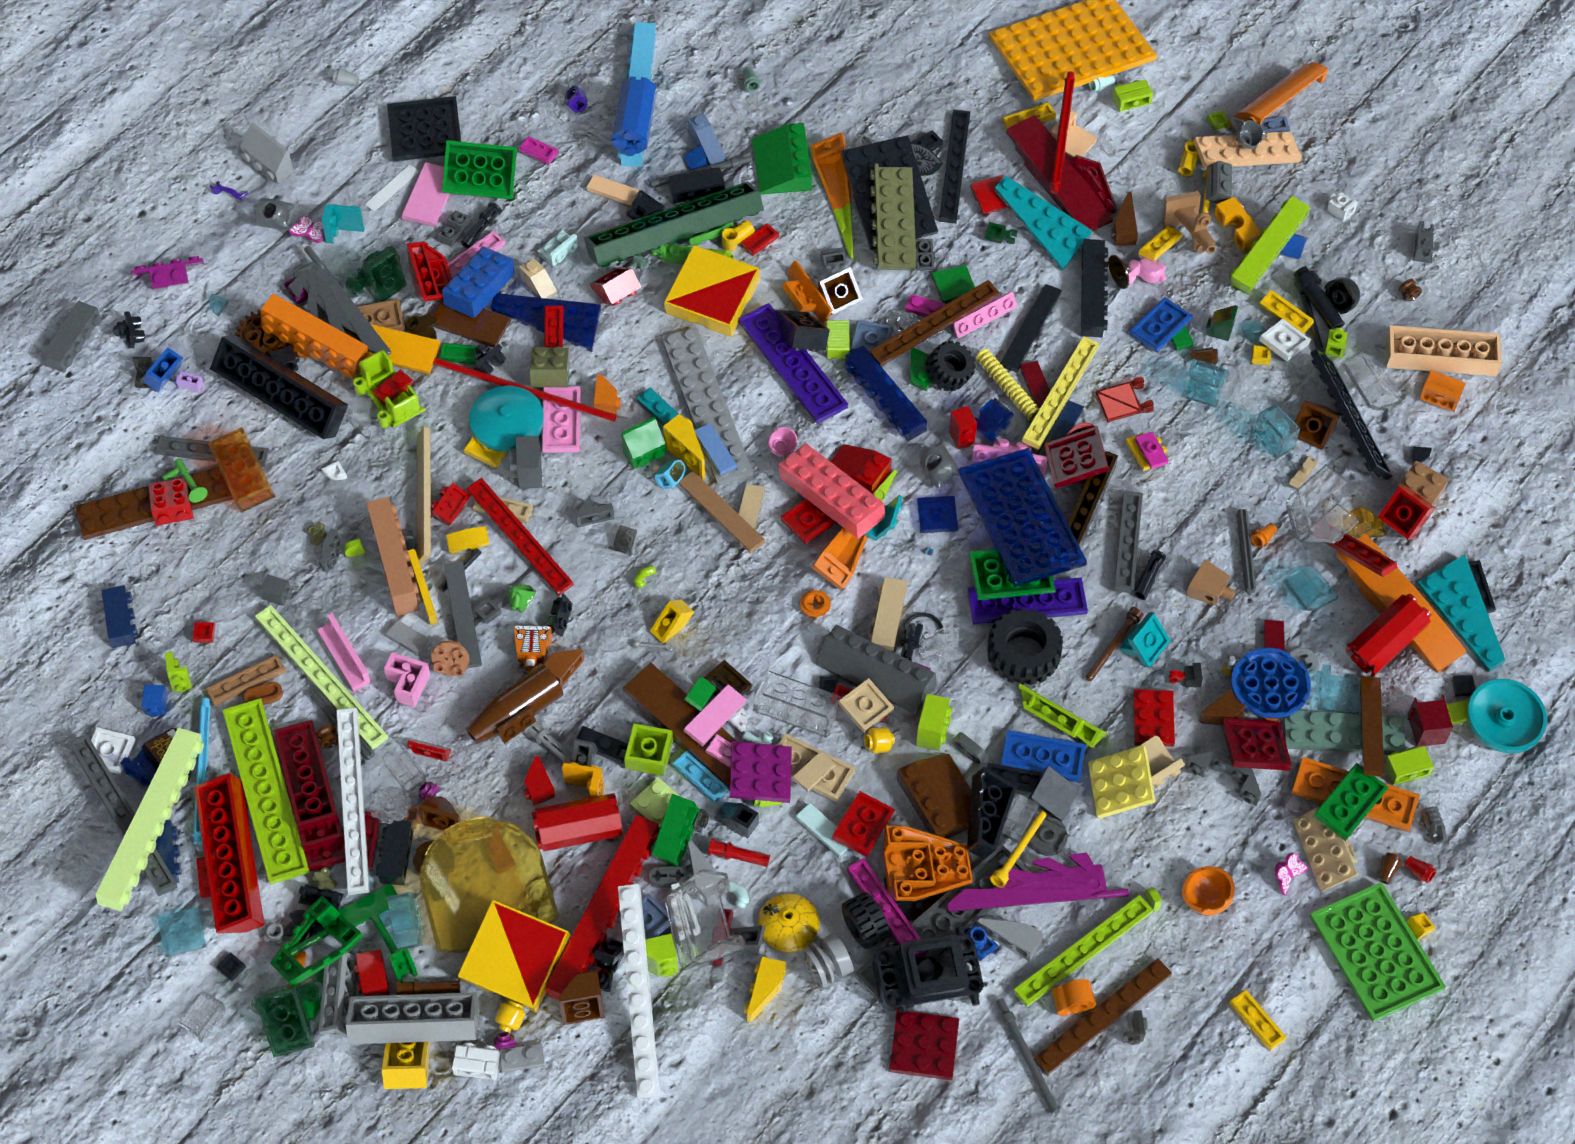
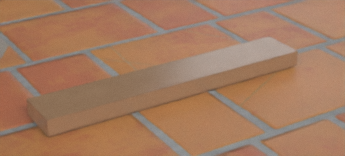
[679,471,765,554]

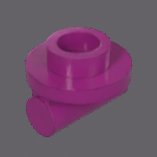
[418,782,440,802]
[493,1032,516,1052]

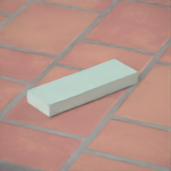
[796,803,849,857]

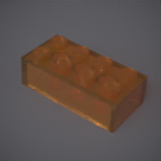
[208,427,276,513]

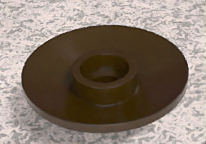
[1108,255,1130,289]

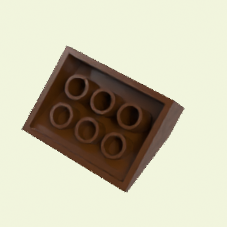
[897,754,971,839]

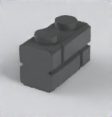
[1206,161,1232,204]

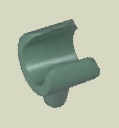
[626,256,647,269]

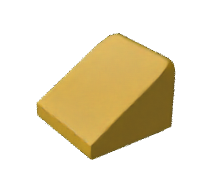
[1406,912,1436,940]

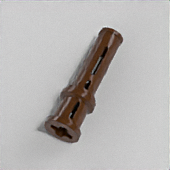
[396,979,461,995]

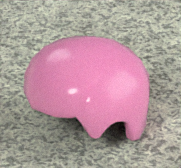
[768,427,797,457]

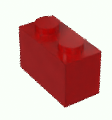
[949,406,977,449]
[354,949,390,996]

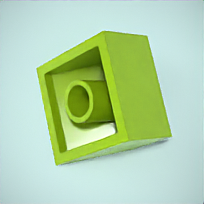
[645,933,678,977]

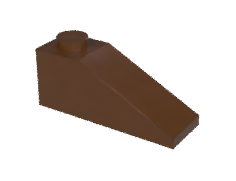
[1110,192,1138,246]

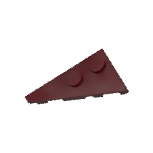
[1072,155,1118,214]

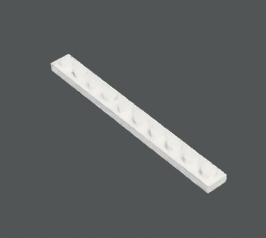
[337,708,370,895]
[618,884,660,1099]

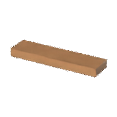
[205,654,286,707]

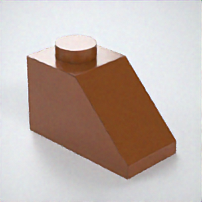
[542,649,585,688]

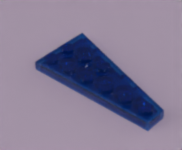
[491,293,601,352]

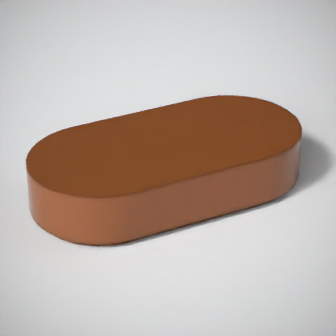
[243,682,283,706]

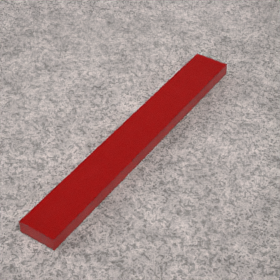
[466,477,574,596]

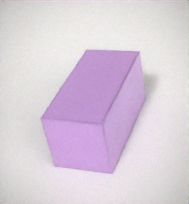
[176,371,204,392]

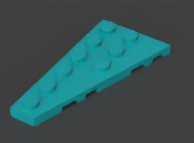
[995,175,1093,271]
[1417,554,1505,672]

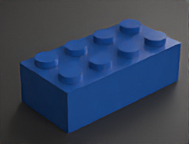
[442,246,515,318]

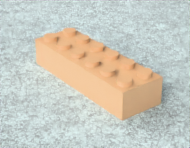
[1386,325,1502,376]

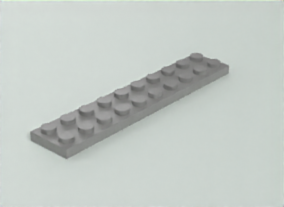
[661,327,753,486]

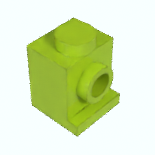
[1325,328,1348,358]

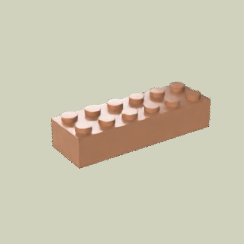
[366,497,421,616]

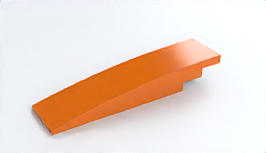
[1336,533,1467,673]

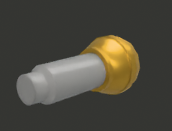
[1222,656,1236,676]

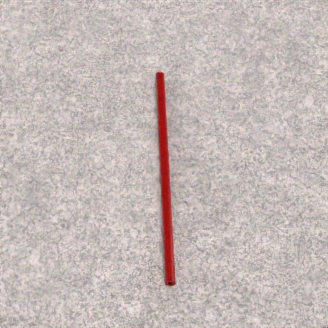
[434,358,617,422]

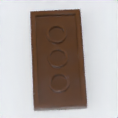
[432,300,511,348]

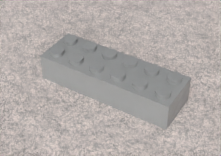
[346,992,479,1044]

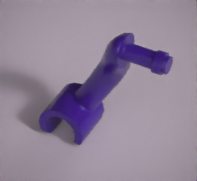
[210,181,249,200]

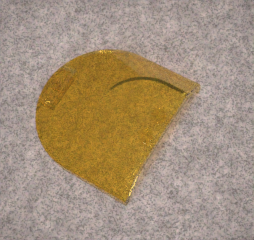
[420,817,559,953]

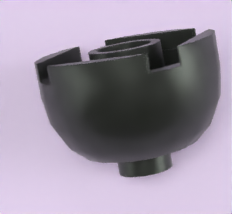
[1324,277,1360,314]

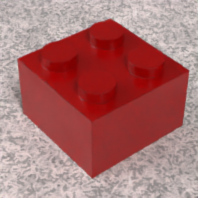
[1378,485,1436,540]

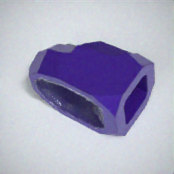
[565,85,588,113]

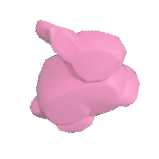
[1128,257,1166,285]

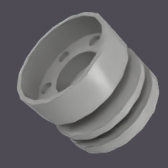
[801,933,854,988]

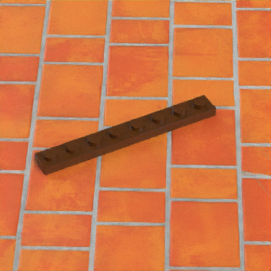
[870,279,999,367]
[1034,958,1172,1076]

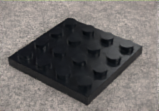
[387,96,461,162]

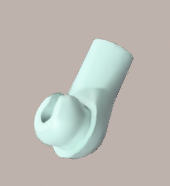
[742,732,773,745]
[728,881,749,908]

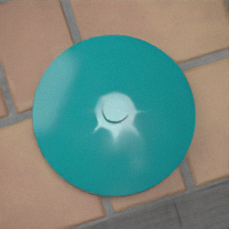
[469,386,544,452]
[1466,679,1547,754]

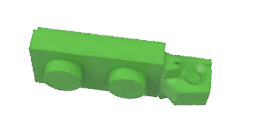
[685,221,734,246]
[652,244,693,265]

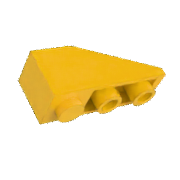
[744,957,786,1022]

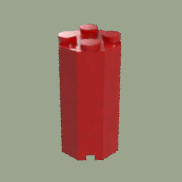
[1345,593,1431,677]
[531,793,623,852]

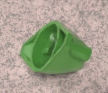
[507,584,536,613]

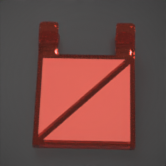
[1095,376,1154,422]

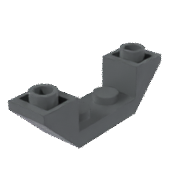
[1185,750,1261,806]

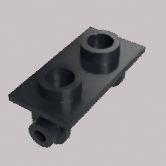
[546,594,573,637]
[298,884,344,911]

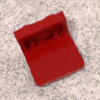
[149,478,194,526]

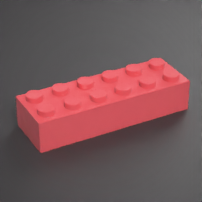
[778,443,885,539]

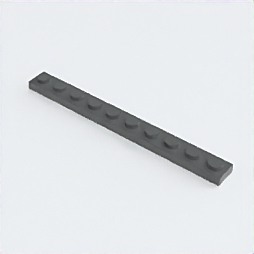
[68,734,177,897]

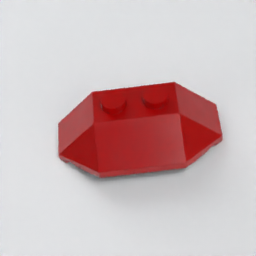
[407,241,452,301]

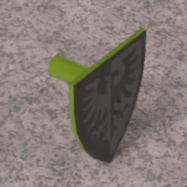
[910,142,943,176]

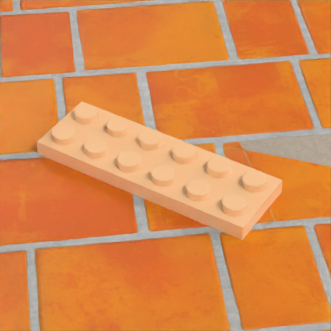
[1193,131,1302,168]

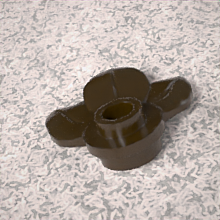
[406,314,437,339]

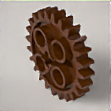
[235,309,290,357]

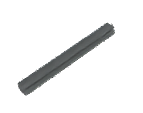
[1237,509,1256,593]
[309,688,375,760]

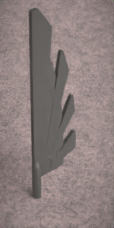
[289,246,391,355]

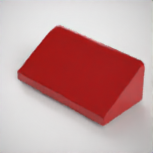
[407,739,451,762]

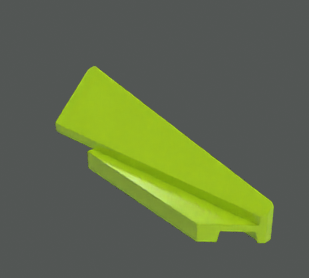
[1019,684,1107,748]

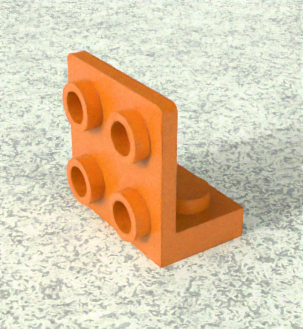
[1419,371,1466,412]

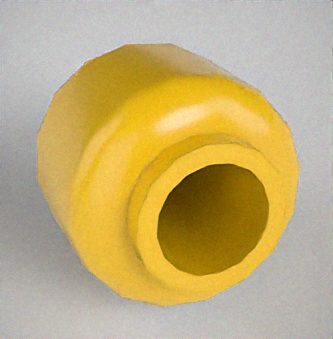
[864,727,895,754]
[495,1000,526,1033]

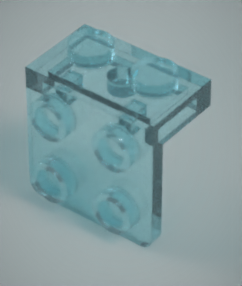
[1315,664,1359,714]

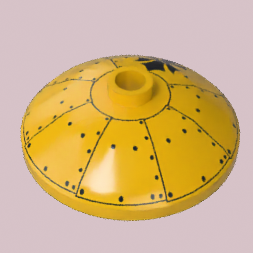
[758,893,820,952]

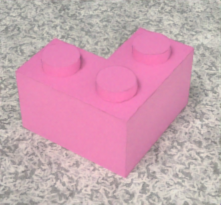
[384,652,430,707]

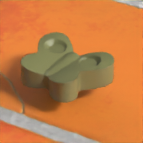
[307,522,327,546]
[312,867,338,890]

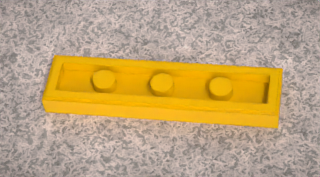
[408,549,437,625]

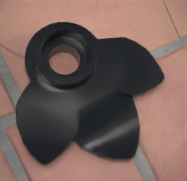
[283,909,323,943]

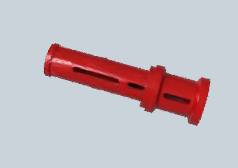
[708,838,771,868]

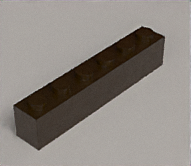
[1060,451,1118,556]

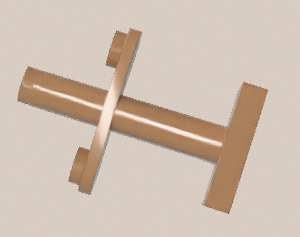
[1162,191,1216,254]

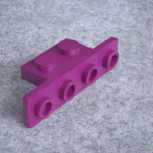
[131,256,204,289]

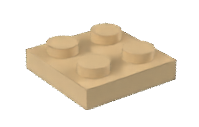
[838,678,895,733]

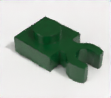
[984,222,1018,244]

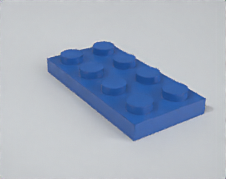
[1001,730,1086,783]

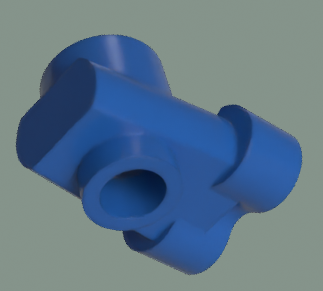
[965,925,999,961]

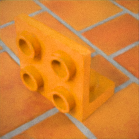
[562,762,605,798]

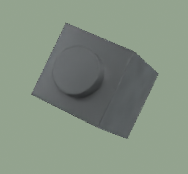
[260,574,292,606]

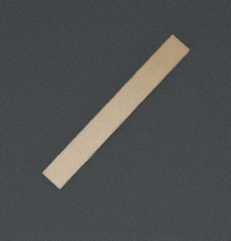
[417,427,431,565]

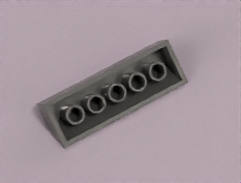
[817,624,937,715]

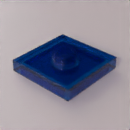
[917,496,958,533]

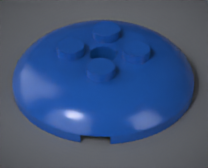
[1231,648,1311,719]

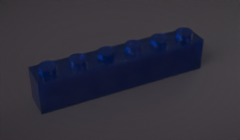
[844,345,927,442]

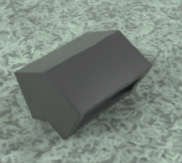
[821,247,846,266]

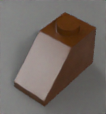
[1199,689,1246,725]

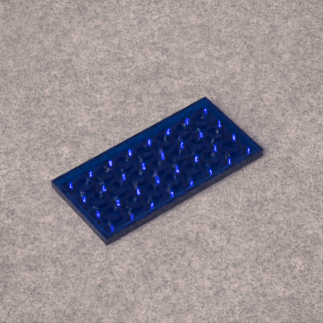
[958,448,1087,587]

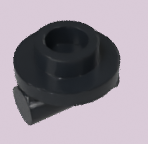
[598,968,614,992]

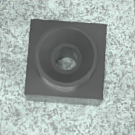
[509,436,542,489]

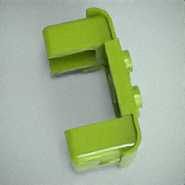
[353,350,426,428]

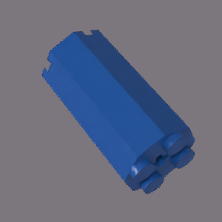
[612,76,657,156]

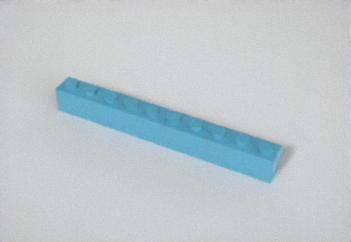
[617,22,656,167]

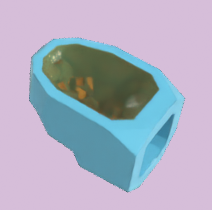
[655,460,685,489]

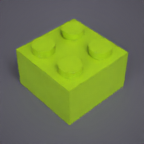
[916,694,953,751]
[624,724,673,776]

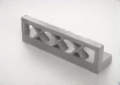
[318,952,357,1038]

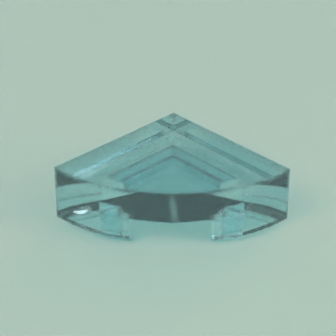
[210,293,228,316]

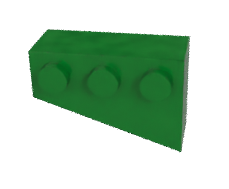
[652,794,702,867]

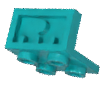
[321,204,365,244]
[864,495,903,541]

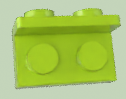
[165,651,192,692]

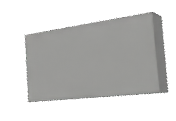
[386,620,429,656]

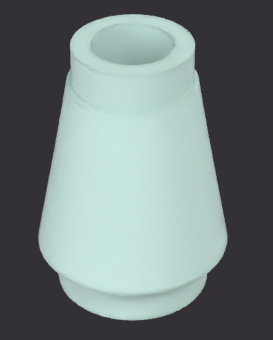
[1088,75,1115,93]

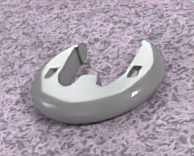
[1288,647,1320,678]

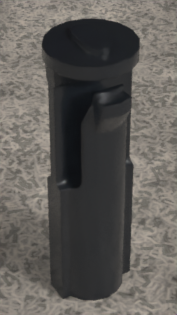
[1134,550,1166,600]

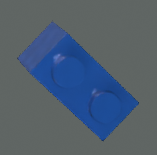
[143,347,183,393]

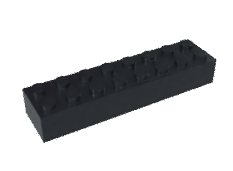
[210,335,348,439]

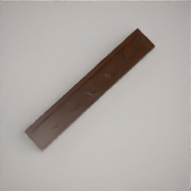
[1360,676,1384,777]

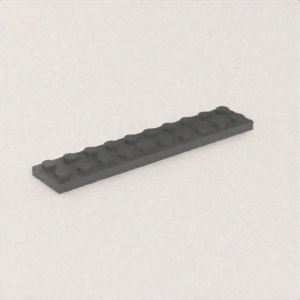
[854,845,1030,1002]

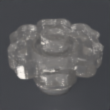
[369,786,411,824]

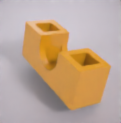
[1214,197,1262,253]

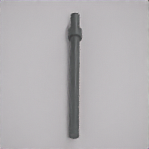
[650,155,752,187]
[996,998,1059,1114]

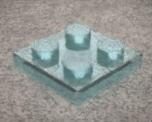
[157,907,207,957]

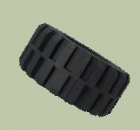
[987,608,1063,685]

